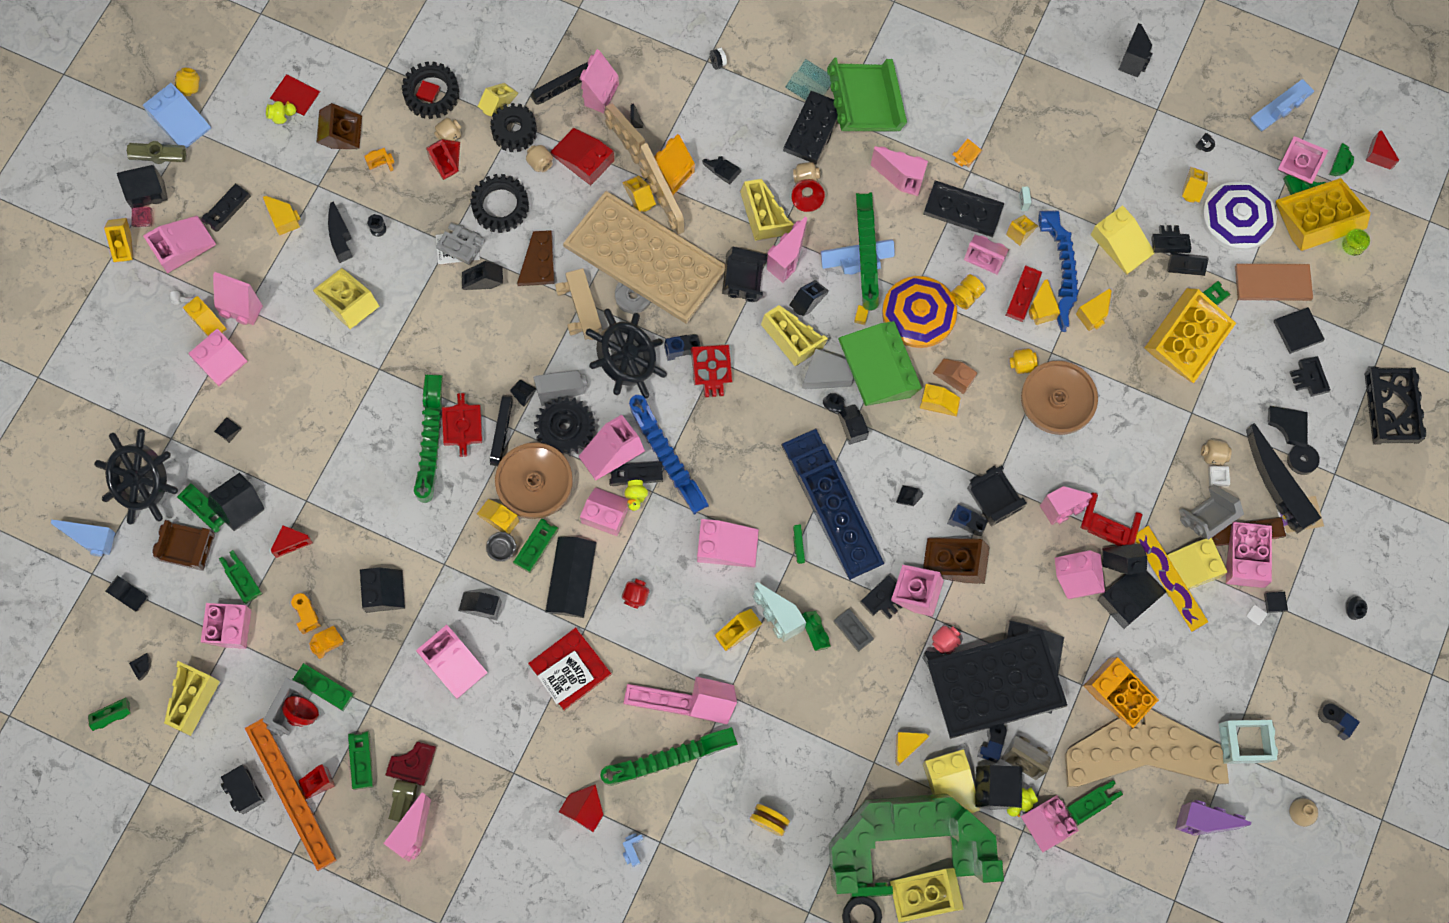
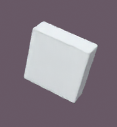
[1208,466,1230,487]

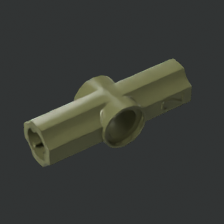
[126,141,186,164]

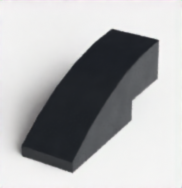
[328,201,353,263]

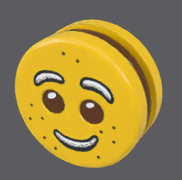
[750,804,790,836]

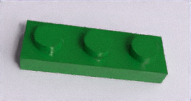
[292,663,354,711]

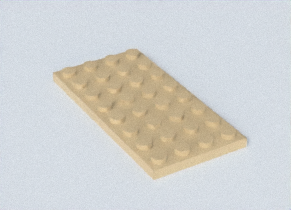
[563,191,725,324]

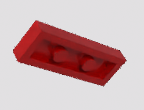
[1005,265,1042,322]

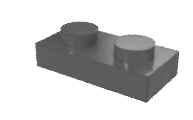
[833,609,874,652]

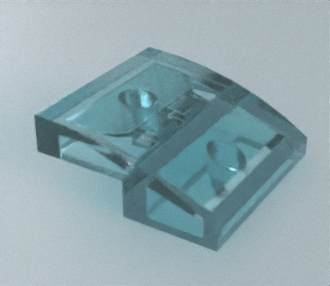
[785,59,831,101]

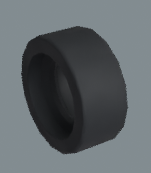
[842,896,882,923]

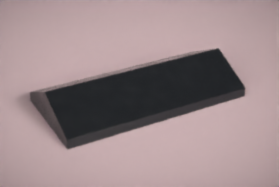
[545,537,597,618]

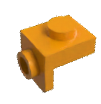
[952,139,983,168]
[364,148,395,172]
[309,625,344,659]

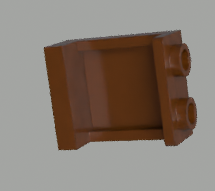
[152,520,215,571]

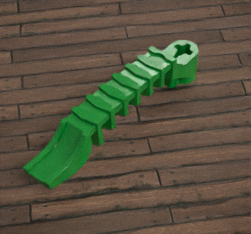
[856,192,879,311]
[414,375,443,503]
[600,727,738,786]

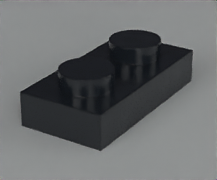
[1167,253,1209,276]

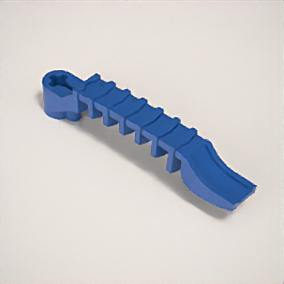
[1038,210,1078,332]
[629,395,709,515]

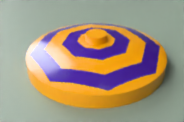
[882,276,957,348]

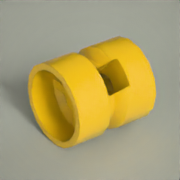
[950,274,985,310]

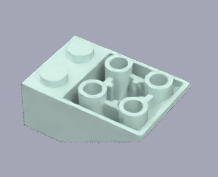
[753,582,806,642]

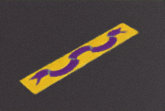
[1136,525,1208,632]

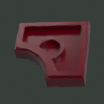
[385,742,437,787]

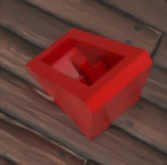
[1366,130,1399,170]
[271,525,313,558]
[298,764,335,799]

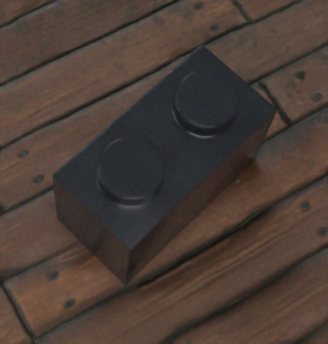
[221,764,265,814]

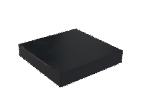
[1273,307,1325,354]

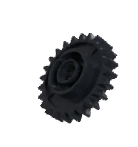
[534,396,595,457]

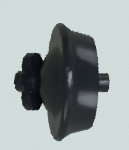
[823,393,845,413]
[1346,596,1368,620]

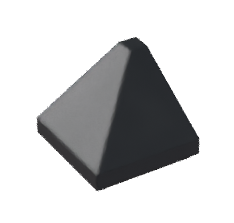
[630,103,643,128]
[510,380,536,407]
[214,417,242,443]
[896,485,924,507]

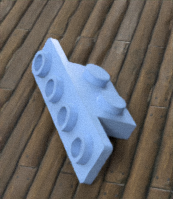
[1250,79,1314,131]
[821,239,895,275]

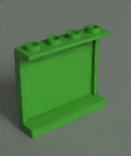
[827,58,907,131]

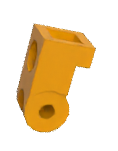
[291,593,321,634]

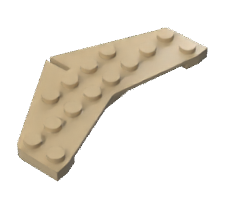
[604,103,684,235]
[1065,709,1229,787]

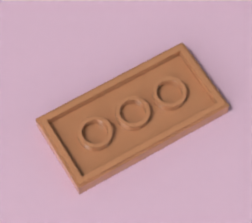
[1235,264,1313,301]

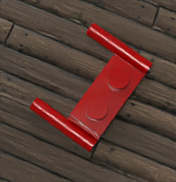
[1080,492,1143,546]

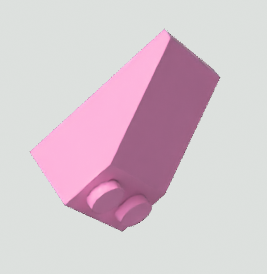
[213,272,263,325]
[697,519,759,568]
[383,792,431,862]

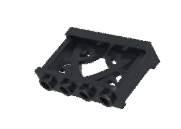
[1364,367,1427,445]

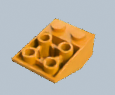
[654,134,695,195]
[1083,657,1159,728]

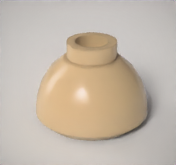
[1289,798,1318,827]

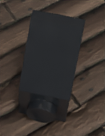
[462,261,503,290]
[789,280,829,317]
[837,404,869,445]
[1102,544,1147,575]
[458,592,502,620]

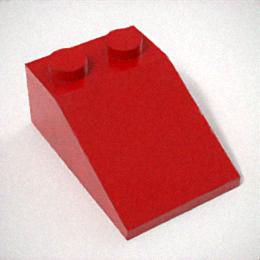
[550,128,614,186]

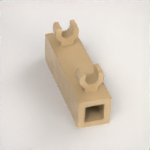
[555,268,602,340]

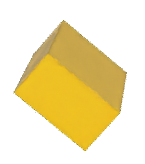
[854,305,868,325]

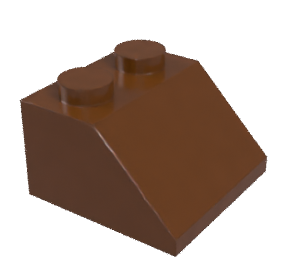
[316,103,362,150]

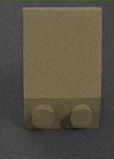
[1001,736,1051,780]

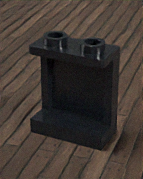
[722,246,767,302]
[967,465,1027,527]

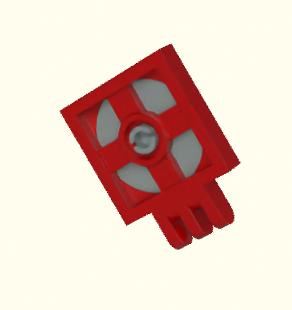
[691,345,732,398]

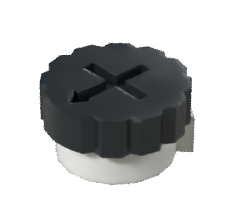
[710,47,727,70]

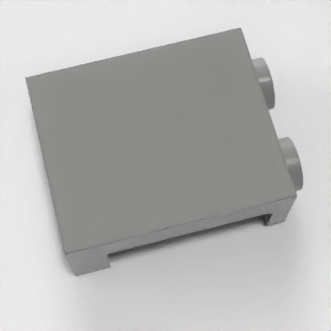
[1179,484,1244,540]
[263,677,312,737]

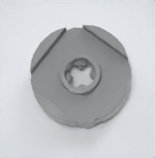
[615,282,651,314]

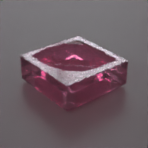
[131,207,152,227]

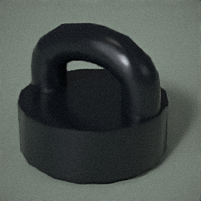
[1195,133,1215,152]

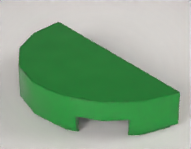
[1329,143,1354,177]
[793,524,805,564]

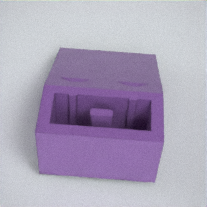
[1175,800,1251,836]

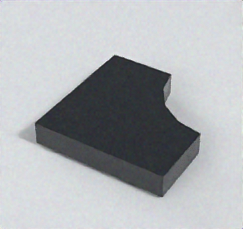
[1268,406,1308,447]

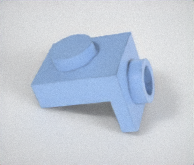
[623,833,643,867]

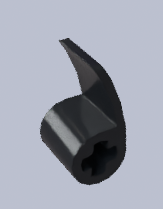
[105,575,148,612]

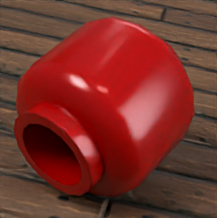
[621,578,650,609]

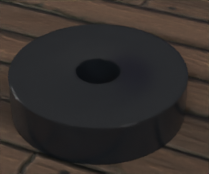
[1287,444,1320,475]

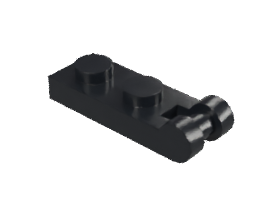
[201,183,251,232]
[609,462,663,486]

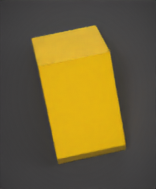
[1006,215,1038,246]
[895,732,929,766]

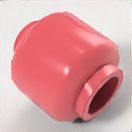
[932,626,961,655]

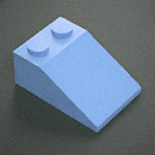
[143,83,211,148]

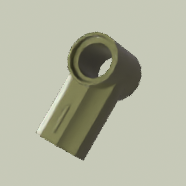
[388,780,417,822]

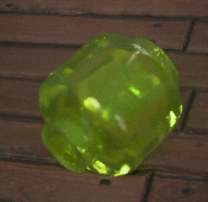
[1342,229,1370,256]

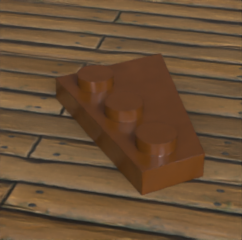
[517,230,555,286]

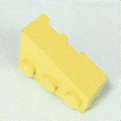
[740,179,794,241]
[761,305,828,366]
[164,661,220,736]

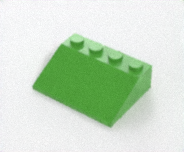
[838,321,922,406]

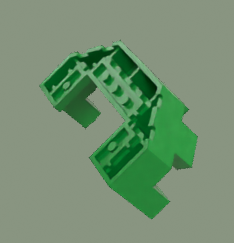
[829,794,1004,894]

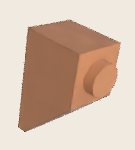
[933,358,977,394]

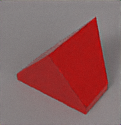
[426,139,461,180]
[559,784,604,833]

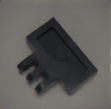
[1151,225,1192,253]
[1290,356,1331,397]
[860,575,902,620]

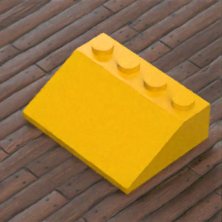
[1275,178,1371,251]
[1144,288,1236,383]

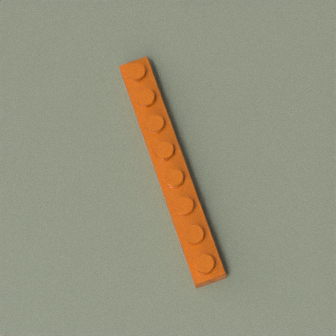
[245,718,337,871]

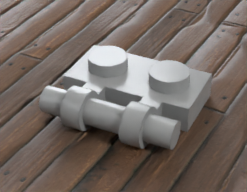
[436,222,484,265]

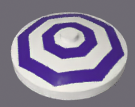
[1202,181,1277,251]

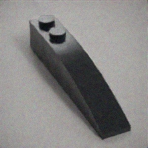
[1246,423,1322,534]

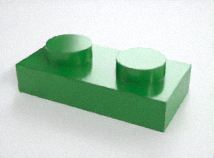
[801,611,831,651]
[88,697,131,731]
[850,882,893,898]

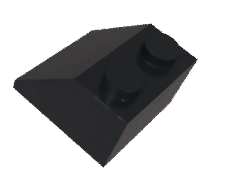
[1118,23,1153,78]
[117,164,168,209]
[208,472,265,531]
[360,567,405,613]
[975,765,1022,810]

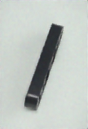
[530,62,588,105]
[490,395,513,467]

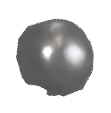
[486,532,516,562]

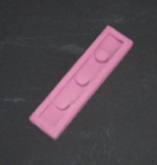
[624,684,692,716]

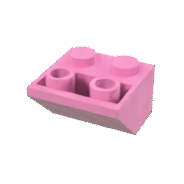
[1040,486,1092,525]
[201,603,251,649]
[1021,795,1079,853]

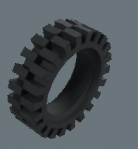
[402,61,460,119]
[470,174,529,233]

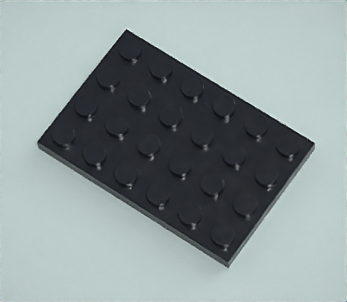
[927,629,1068,739]

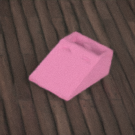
[580,49,619,113]
[871,146,928,196]
[143,216,216,273]
[767,217,807,283]
[578,415,645,481]
[1226,522,1272,588]
[416,625,488,699]

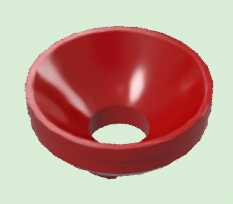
[791,179,825,212]
[282,696,319,727]

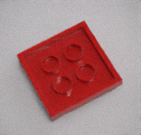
[528,627,612,711]

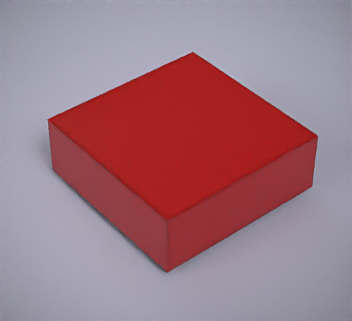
[416,80,440,103]

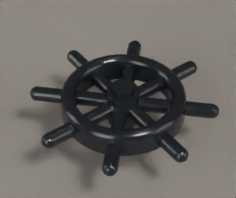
[585,308,667,399]
[94,429,178,525]

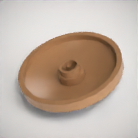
[1021,361,1098,435]
[495,443,573,519]

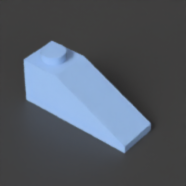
[51,519,115,557]

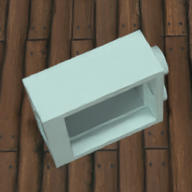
[1219,720,1278,764]

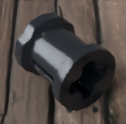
[367,214,387,237]

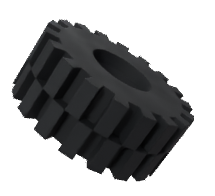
[490,103,537,152]

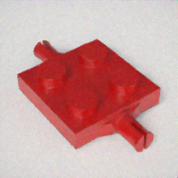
[442,393,483,457]

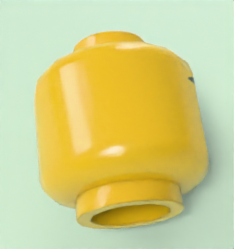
[174,67,200,96]
[1009,348,1038,374]

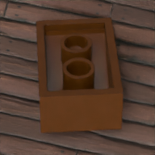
[923,538,990,584]

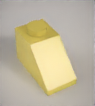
[477,83,518,116]

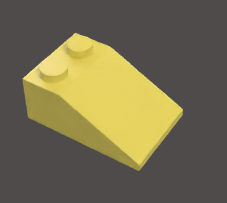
[1091,205,1155,275]
[313,268,380,329]
[1163,538,1227,597]
[923,749,980,813]
[890,868,964,923]

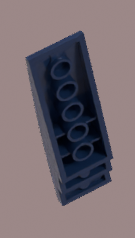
[781,429,884,580]

